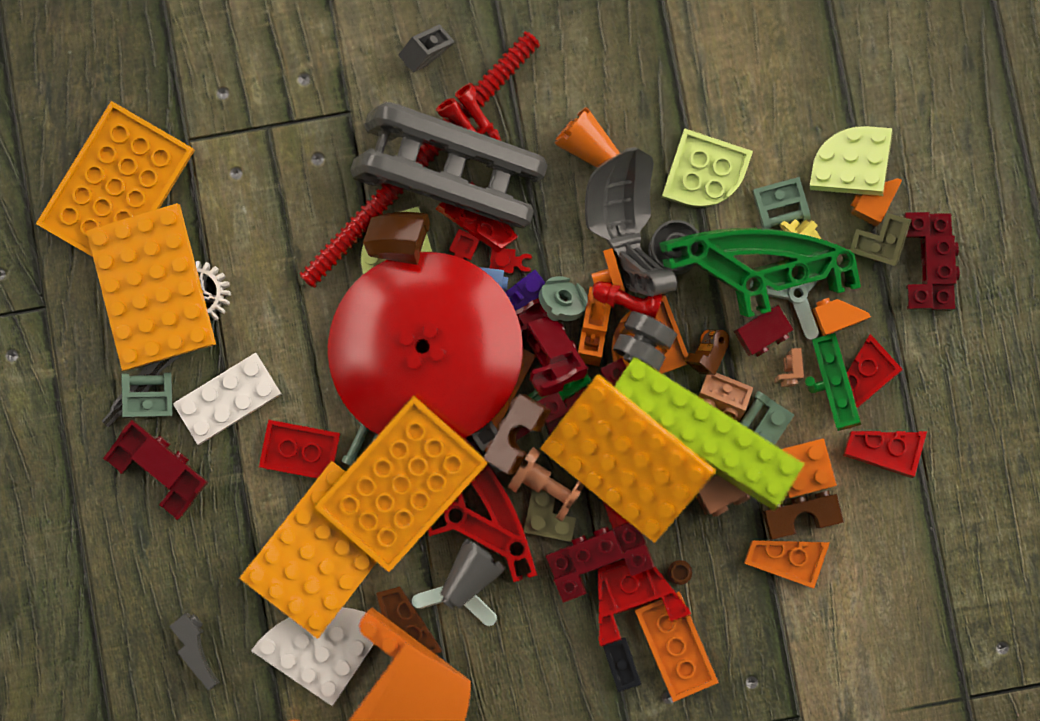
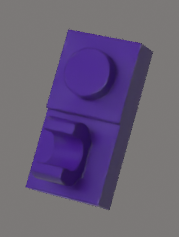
[505,270,545,311]

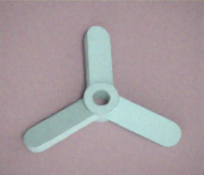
[750,280,819,339]
[412,586,497,626]

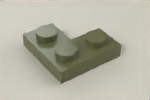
[850,213,912,266]
[524,489,576,542]

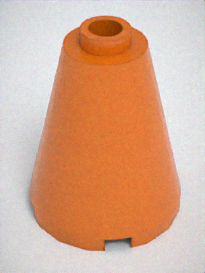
[554,107,620,168]

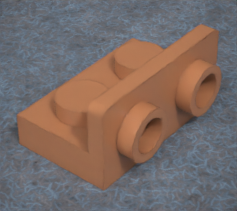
[775,348,804,387]
[697,373,753,422]

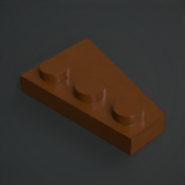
[376,586,443,659]

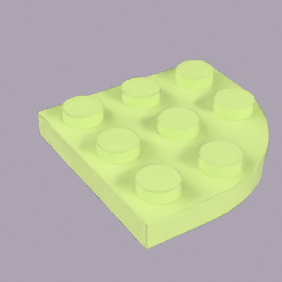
[810,127,892,196]
[662,129,753,207]

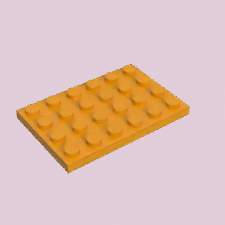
[36,101,195,257]
[87,203,216,371]
[540,375,716,543]
[314,396,488,572]
[239,461,377,639]

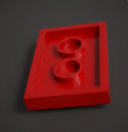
[259,419,341,479]

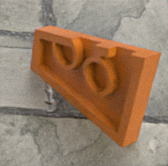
[744,540,830,589]

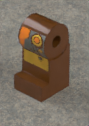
[685,329,729,375]

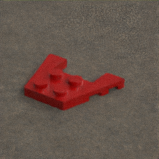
[598,559,691,647]

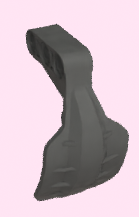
[585,147,677,296]

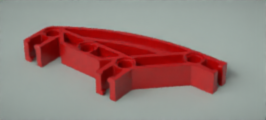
[428,438,538,582]

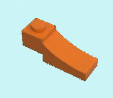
[577,286,611,367]

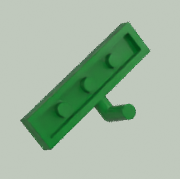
[805,333,861,431]

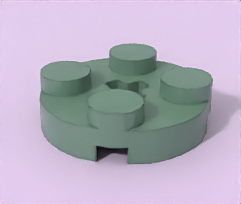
[539,276,588,321]

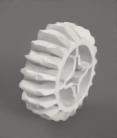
[195,261,231,322]

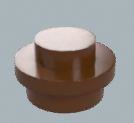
[668,560,692,585]

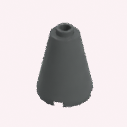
[440,539,505,610]

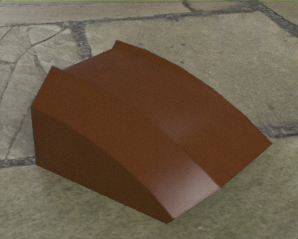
[363,212,430,264]

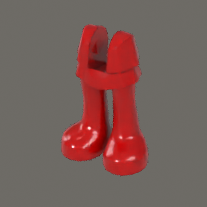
[436,83,501,141]
[592,281,662,319]

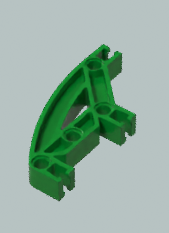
[659,228,861,318]

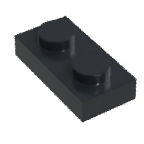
[603,637,642,692]

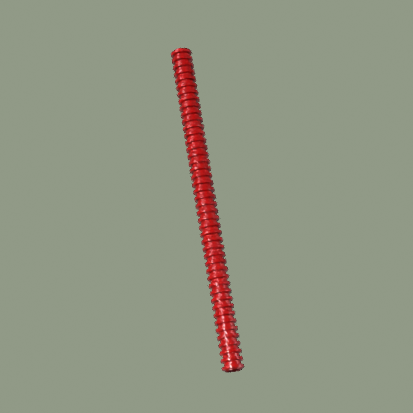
[299,31,540,288]

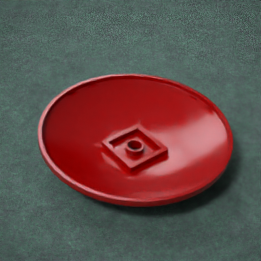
[328,252,523,439]

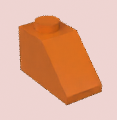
[851,178,902,227]
[812,298,871,337]

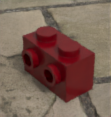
[733,305,794,357]

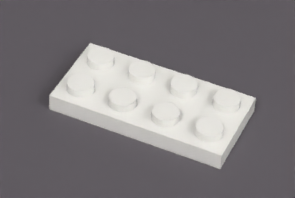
[173,353,282,445]

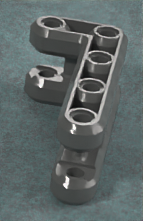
[350,102,548,228]

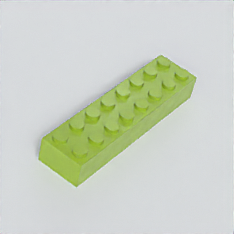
[614,357,804,511]

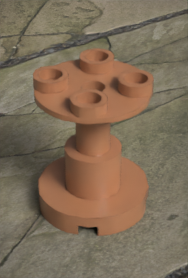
[508,447,584,522]

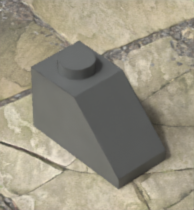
[398,24,455,73]

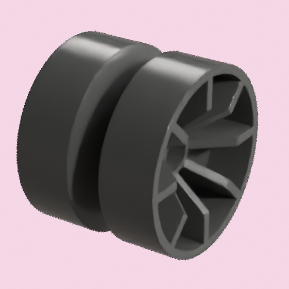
[648,220,699,276]
[612,311,677,372]

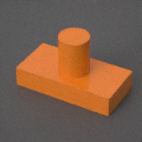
[591,248,626,292]

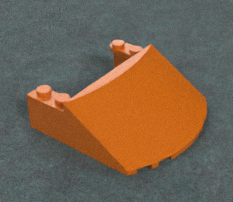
[290,607,471,721]

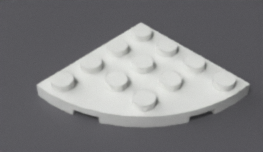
[251,607,374,706]

